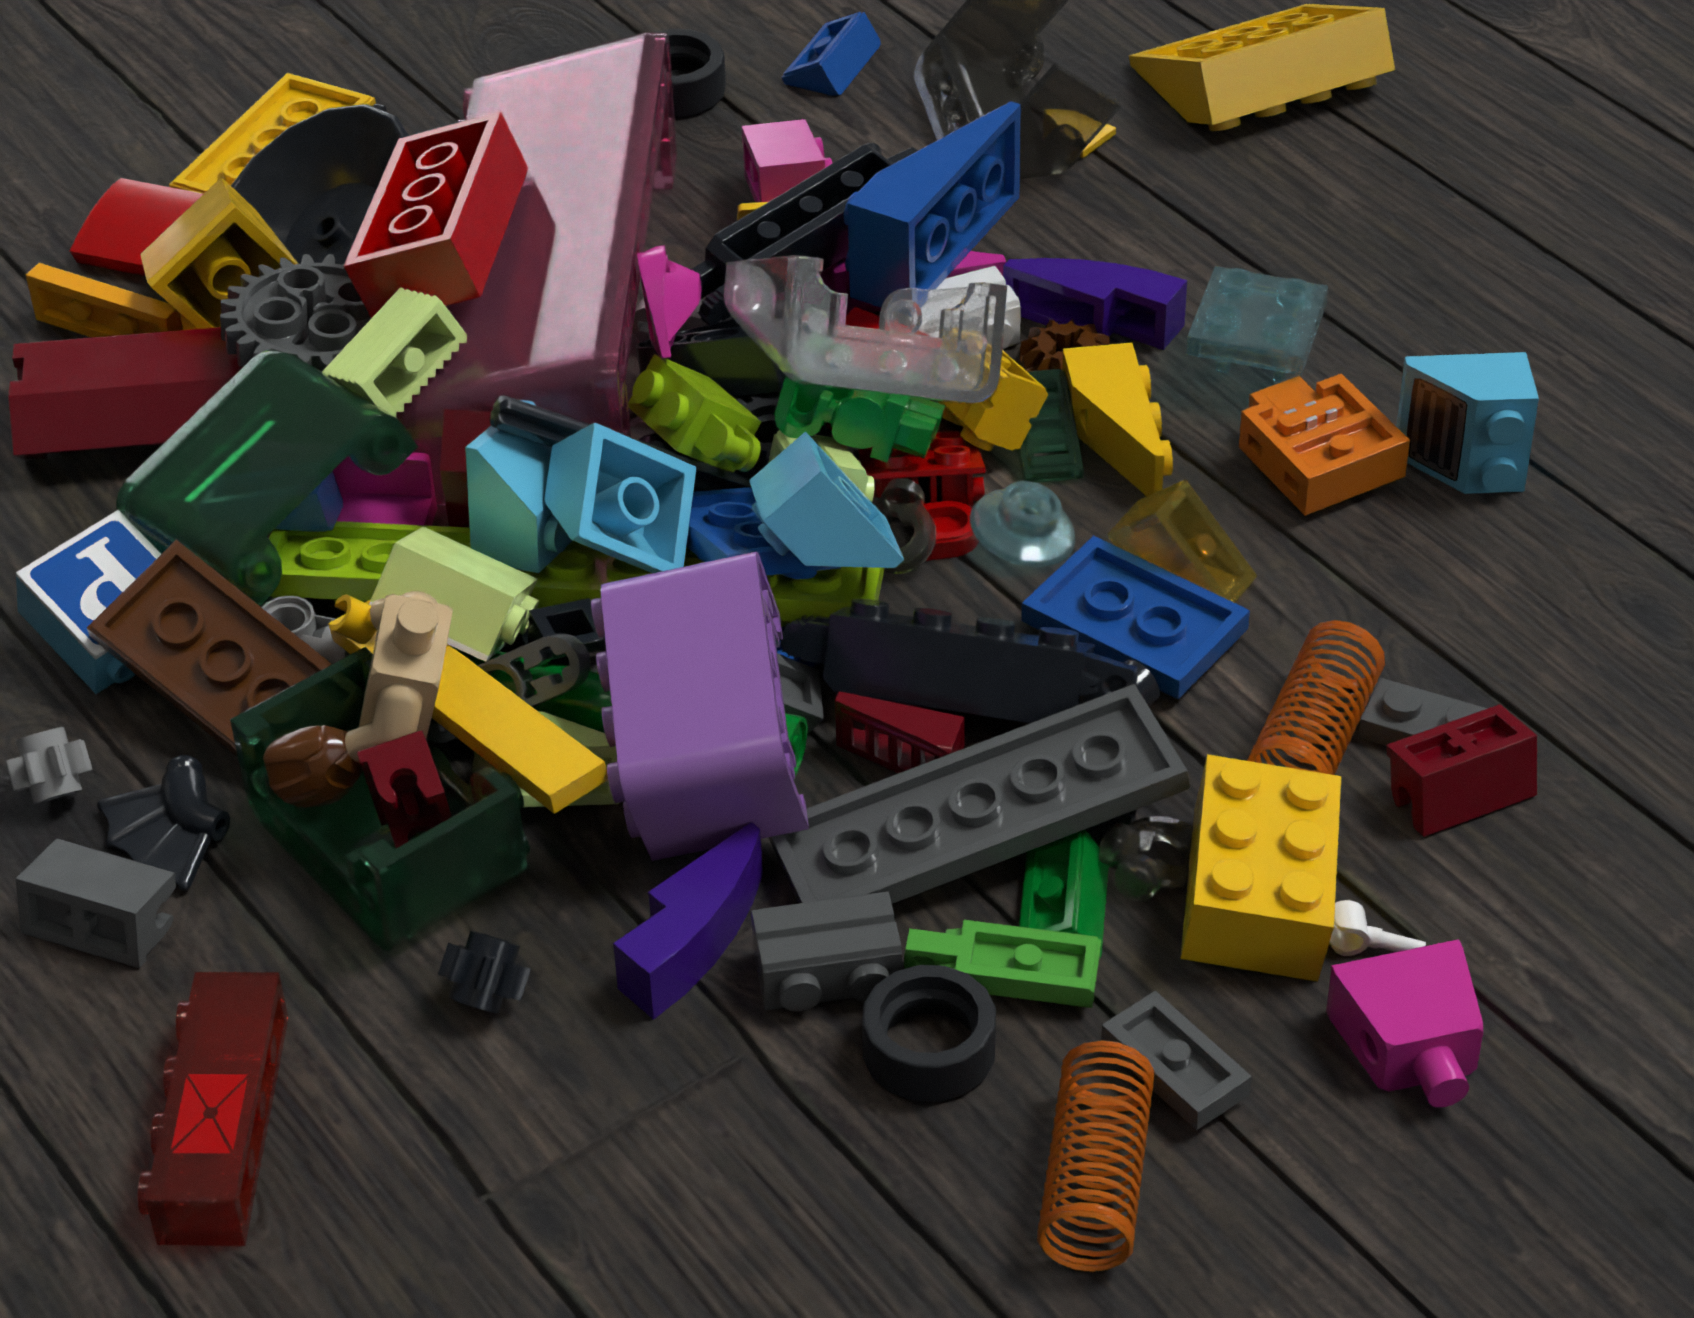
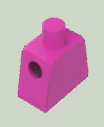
[1326,939,1483,1107]

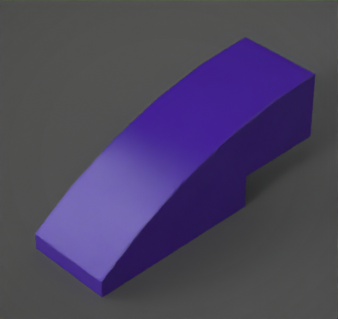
[1003,258,1187,350]
[613,822,763,1020]

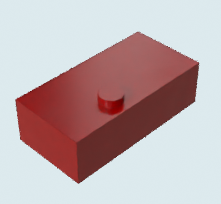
[343,111,529,318]

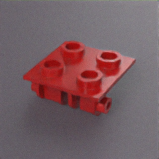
[857,431,986,513]

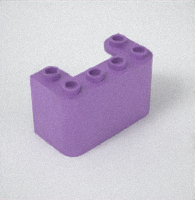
[591,552,809,861]

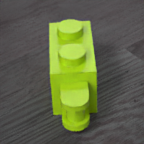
[627,354,761,473]

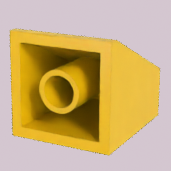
[140,177,298,329]

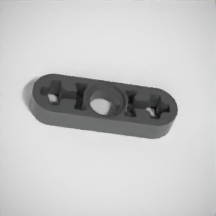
[426,634,590,743]

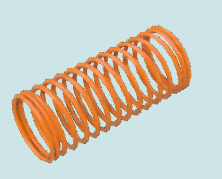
[1247,620,1385,775]
[1037,1040,1155,1272]

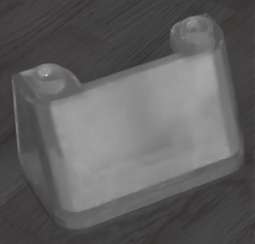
[724,255,1007,404]

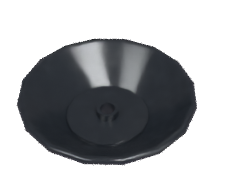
[231,104,409,265]

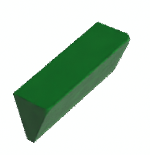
[1019,830,1109,959]

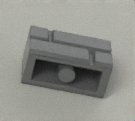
[751,891,903,1011]

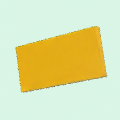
[169,73,376,194]

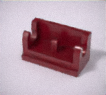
[1386,704,1537,837]
[357,730,463,865]

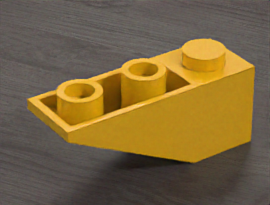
[1062,342,1173,502]

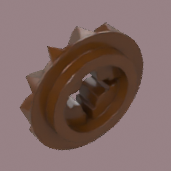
[1020,318,1110,386]

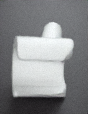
[1329,900,1426,956]

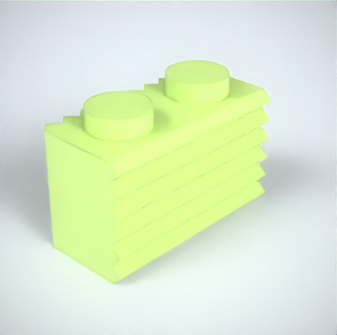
[322,287,467,421]

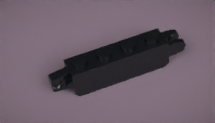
[691,144,918,326]
[780,599,1138,723]

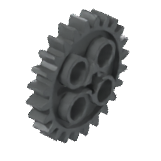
[220,254,371,388]

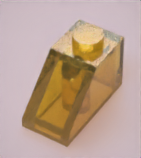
[1107,479,1257,603]

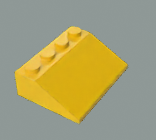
[1129,4,1395,131]

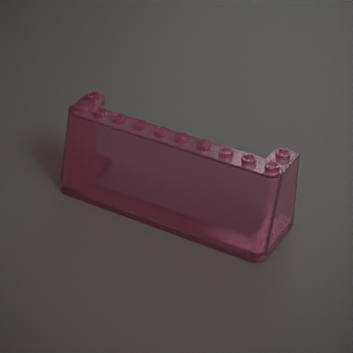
[393,32,677,505]

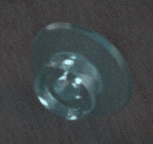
[970,481,1076,567]

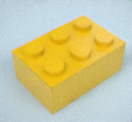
[1181,754,1341,982]

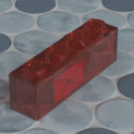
[138,972,289,1246]

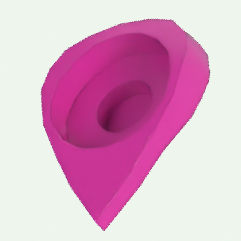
[637,245,702,358]

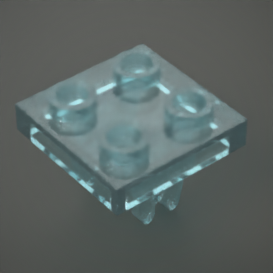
[1186,266,1328,383]

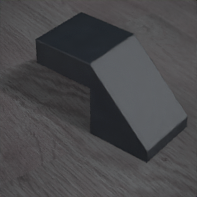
[514,598,606,663]

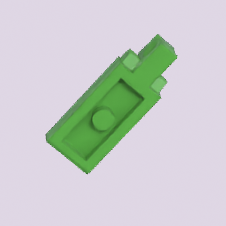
[904,920,1101,1008]

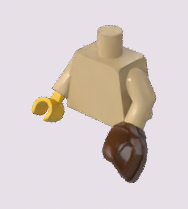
[263,591,453,808]

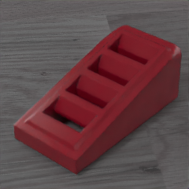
[835,692,964,774]

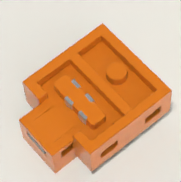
[1239,373,1410,516]

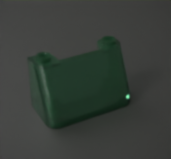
[116,350,418,606]

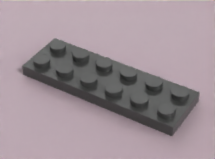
[769,684,1190,904]

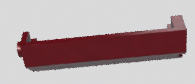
[8,327,376,460]

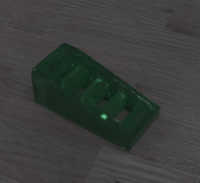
[1017,369,1084,483]

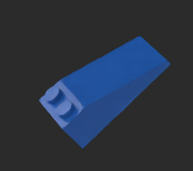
[844,101,1021,317]

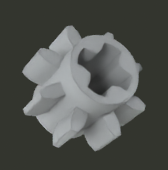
[5,727,93,804]

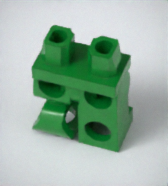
[775,339,945,463]

